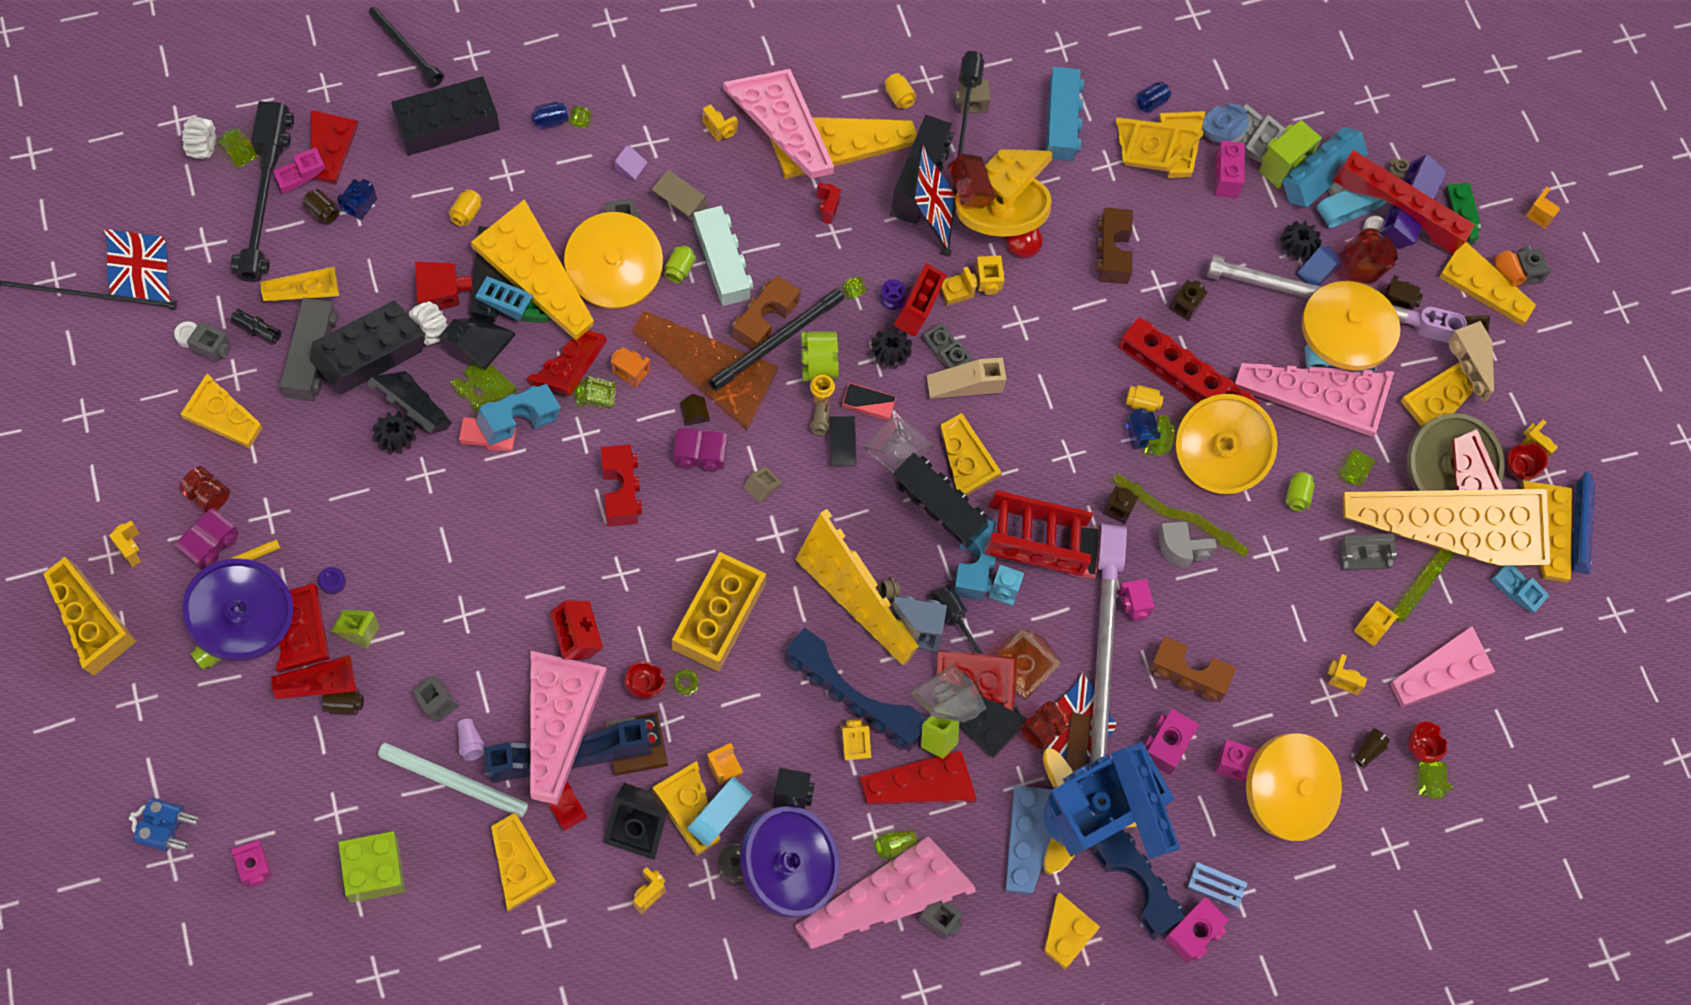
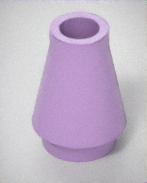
[457,719,485,761]

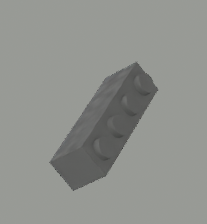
[280,298,339,402]

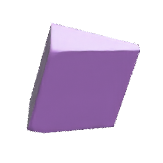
[614,145,648,181]

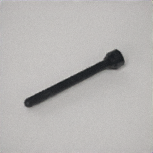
[369,7,444,88]

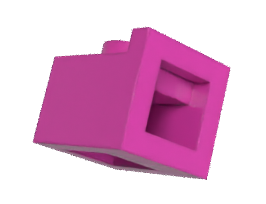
[1118,579,1154,622]
[231,840,272,887]

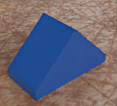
[1296,246,1346,286]

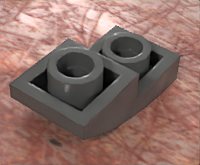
[921,322,973,369]

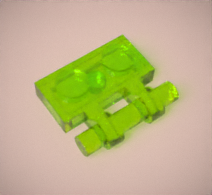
[451,364,517,412]

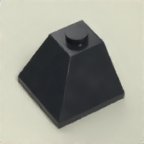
[438,318,516,370]
[603,783,668,860]

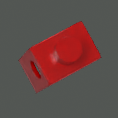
[415,261,473,310]

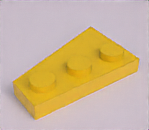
[1158,111,1206,178]
[260,267,339,301]
[181,373,262,449]
[940,413,1002,496]
[652,761,720,856]
[491,813,556,912]

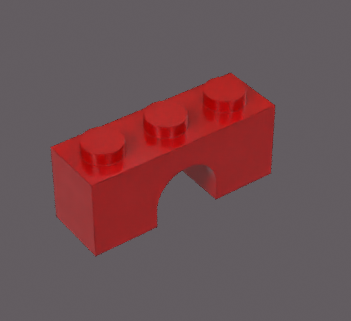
[601,444,642,527]

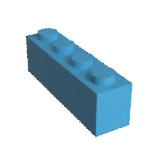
[1046,67,1084,161]
[1282,127,1368,208]

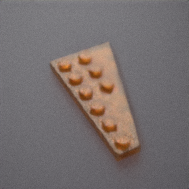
[633,310,778,431]

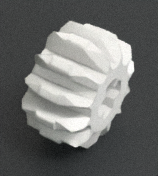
[182,117,216,159]
[409,301,448,346]

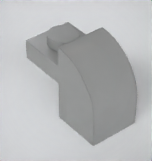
[1157,522,1217,569]

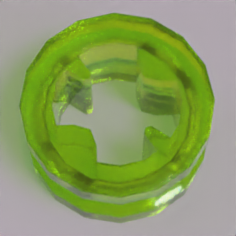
[569,106,592,128]
[843,277,867,299]
[674,669,698,696]

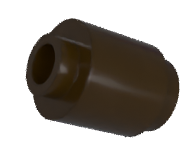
[303,189,340,224]
[322,689,364,715]

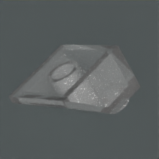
[863,413,934,472]
[910,664,987,723]

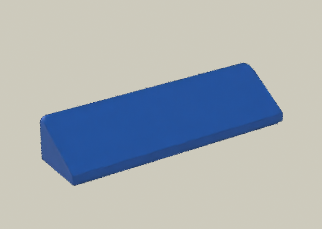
[1571,472,1595,574]
[1111,744,1180,859]

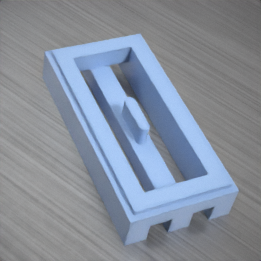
[1187,862,1248,909]

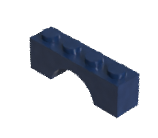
[1091,829,1185,941]

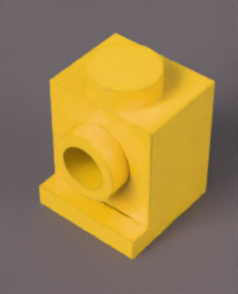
[975,255,1005,295]

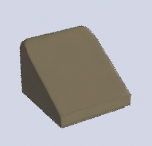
[744,467,782,503]

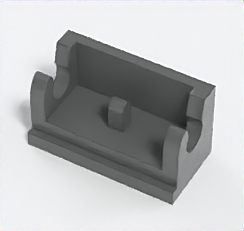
[1338,534,1397,571]

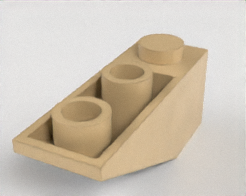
[1448,321,1494,402]
[927,357,1007,399]

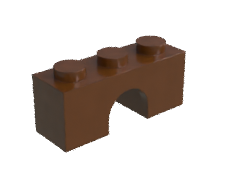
[1096,207,1133,284]

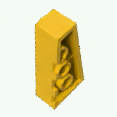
[43,557,137,676]

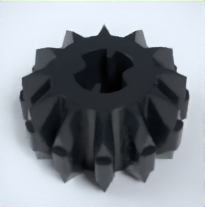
[1280,220,1322,261]
[871,327,912,370]
[373,411,416,455]

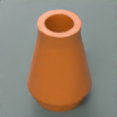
[1494,250,1527,286]

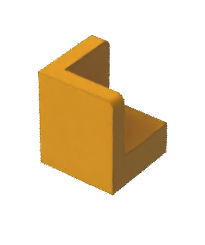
[1526,187,1560,229]
[707,743,743,786]

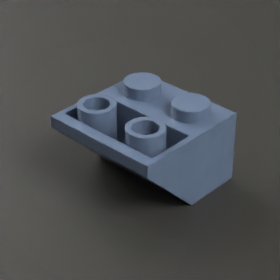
[892,595,947,652]

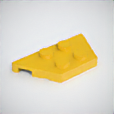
[1116,118,1204,172]
[978,149,1053,207]

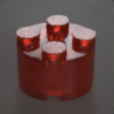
[1339,228,1398,284]

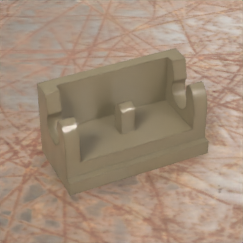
[652,170,708,221]

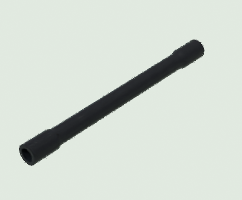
[708,288,844,392]

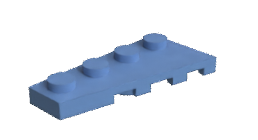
[1005,785,1052,896]

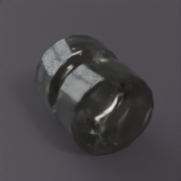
[718,843,746,887]

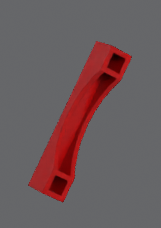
[1332,150,1474,254]

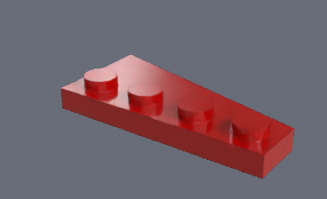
[859,750,977,805]

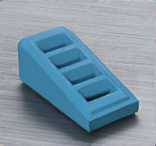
[475,276,533,321]

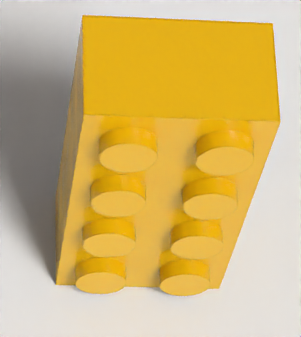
[672,552,766,672]

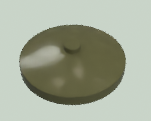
[1407,413,1504,491]

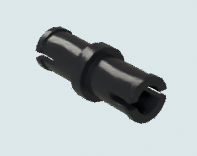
[231,308,281,344]

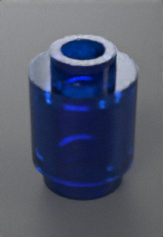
[1136,82,1171,113]
[531,101,568,130]

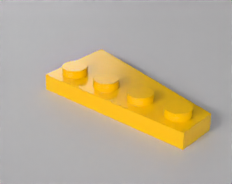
[1439,242,1536,326]
[1401,362,1474,426]

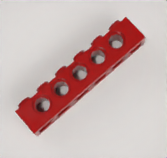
[1118,317,1259,404]

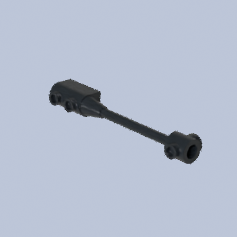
[231,101,294,282]

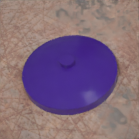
[182,558,293,661]
[740,806,840,918]

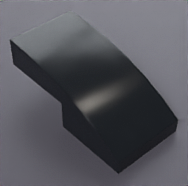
[829,416,857,466]

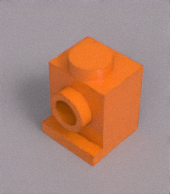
[611,347,651,388]

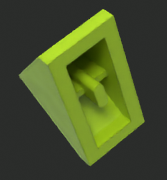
[330,609,380,649]

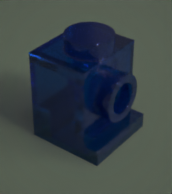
[337,179,377,221]
[1126,408,1161,450]

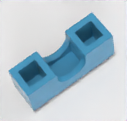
[476,384,561,445]
[954,520,997,601]

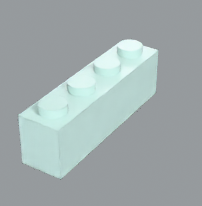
[694,206,753,306]

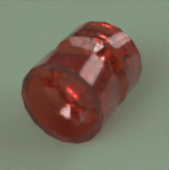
[179,466,230,513]
[1020,701,1070,751]

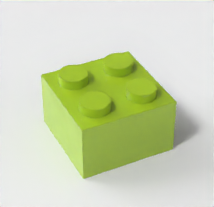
[1259,120,1322,189]
[338,831,406,903]

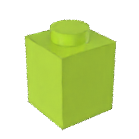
[921,710,959,758]

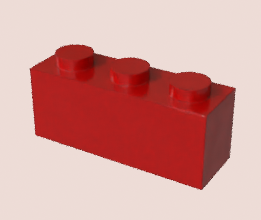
[894,263,947,337]

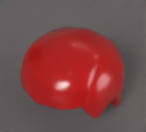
[1005,228,1043,258]
[1505,442,1548,481]
[624,661,666,700]
[1407,721,1448,763]

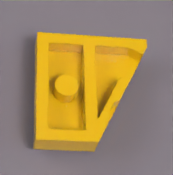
[1044,893,1100,970]

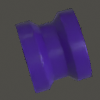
[880,279,906,310]

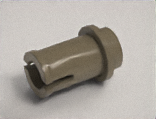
[810,402,831,435]

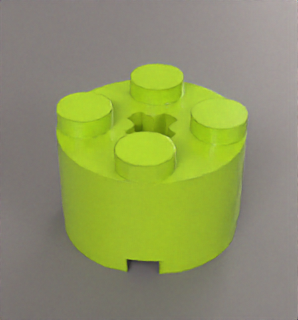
[801,331,839,382]

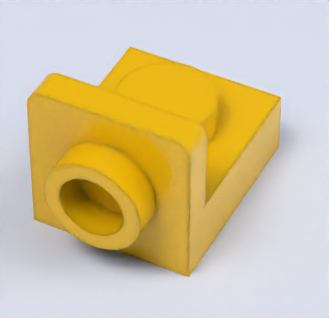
[702,104,738,142]
[940,267,978,306]
[1521,420,1558,458]
[109,521,141,568]
[1354,601,1398,646]
[1327,654,1367,696]
[840,719,871,760]
[633,867,666,915]

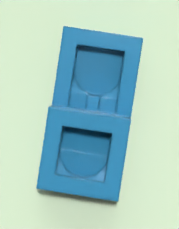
[1490,566,1550,613]

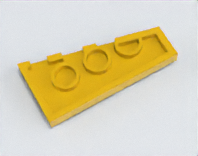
[1520,481,1572,583]

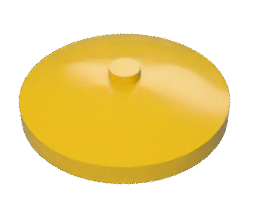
[955,176,1051,236]
[564,212,663,310]
[1302,281,1400,370]
[1176,394,1278,494]
[1246,733,1342,841]

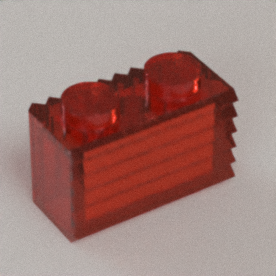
[948,153,996,208]

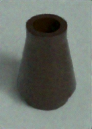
[1353,728,1390,768]

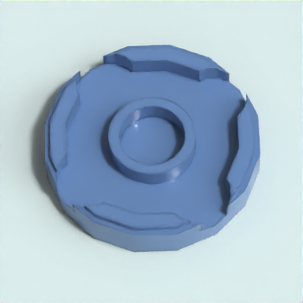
[1203,103,1249,143]

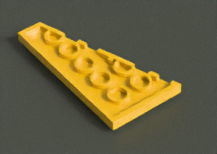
[769,117,917,179]
[471,199,594,340]
[795,509,919,665]

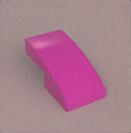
[273,147,325,194]

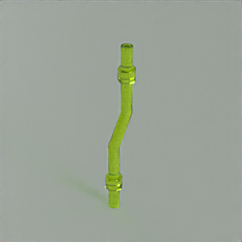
[1112,473,1250,557]

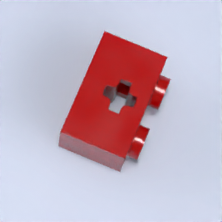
[550,600,603,660]

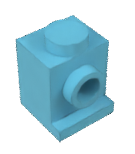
[989,565,1024,606]

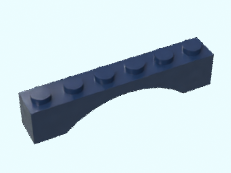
[785,627,928,752]
[484,718,653,783]

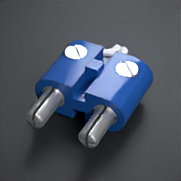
[129,797,199,852]

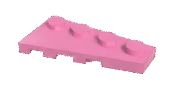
[1390,626,1495,708]

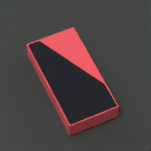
[842,383,897,421]
[1069,526,1100,579]

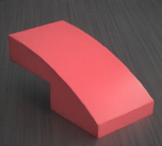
[459,417,517,452]

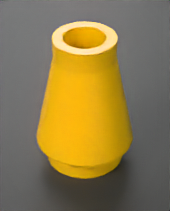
[810,374,835,403]

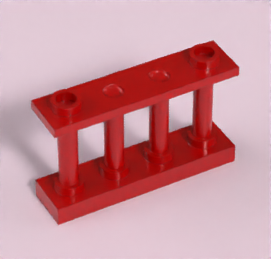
[984,490,1093,576]

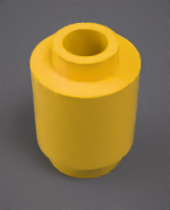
[884,73,917,109]
[449,189,482,226]
[1126,385,1164,414]

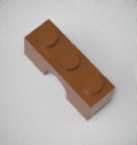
[732,275,801,350]
[1148,636,1236,702]

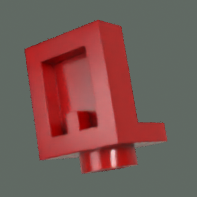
[817,183,841,225]

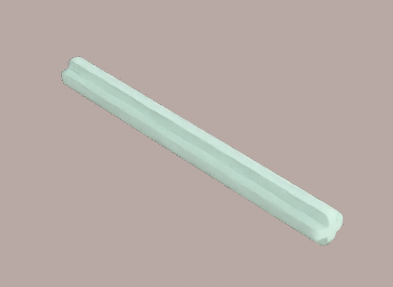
[378,743,528,817]

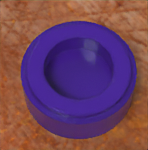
[318,567,346,595]

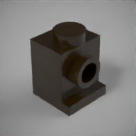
[1385,275,1423,310]
[1169,279,1208,321]
[1102,486,1138,524]

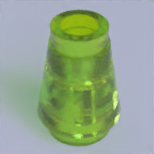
[875,830,917,860]

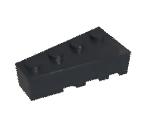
[892,453,988,548]

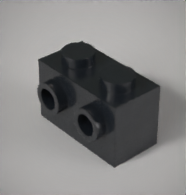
[773,767,815,809]

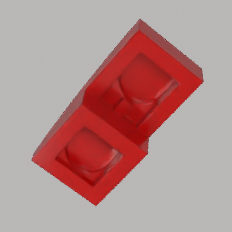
[548,781,587,831]

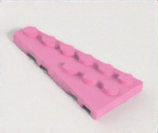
[723,69,834,179]
[1234,363,1394,437]
[530,651,607,805]
[795,836,976,949]

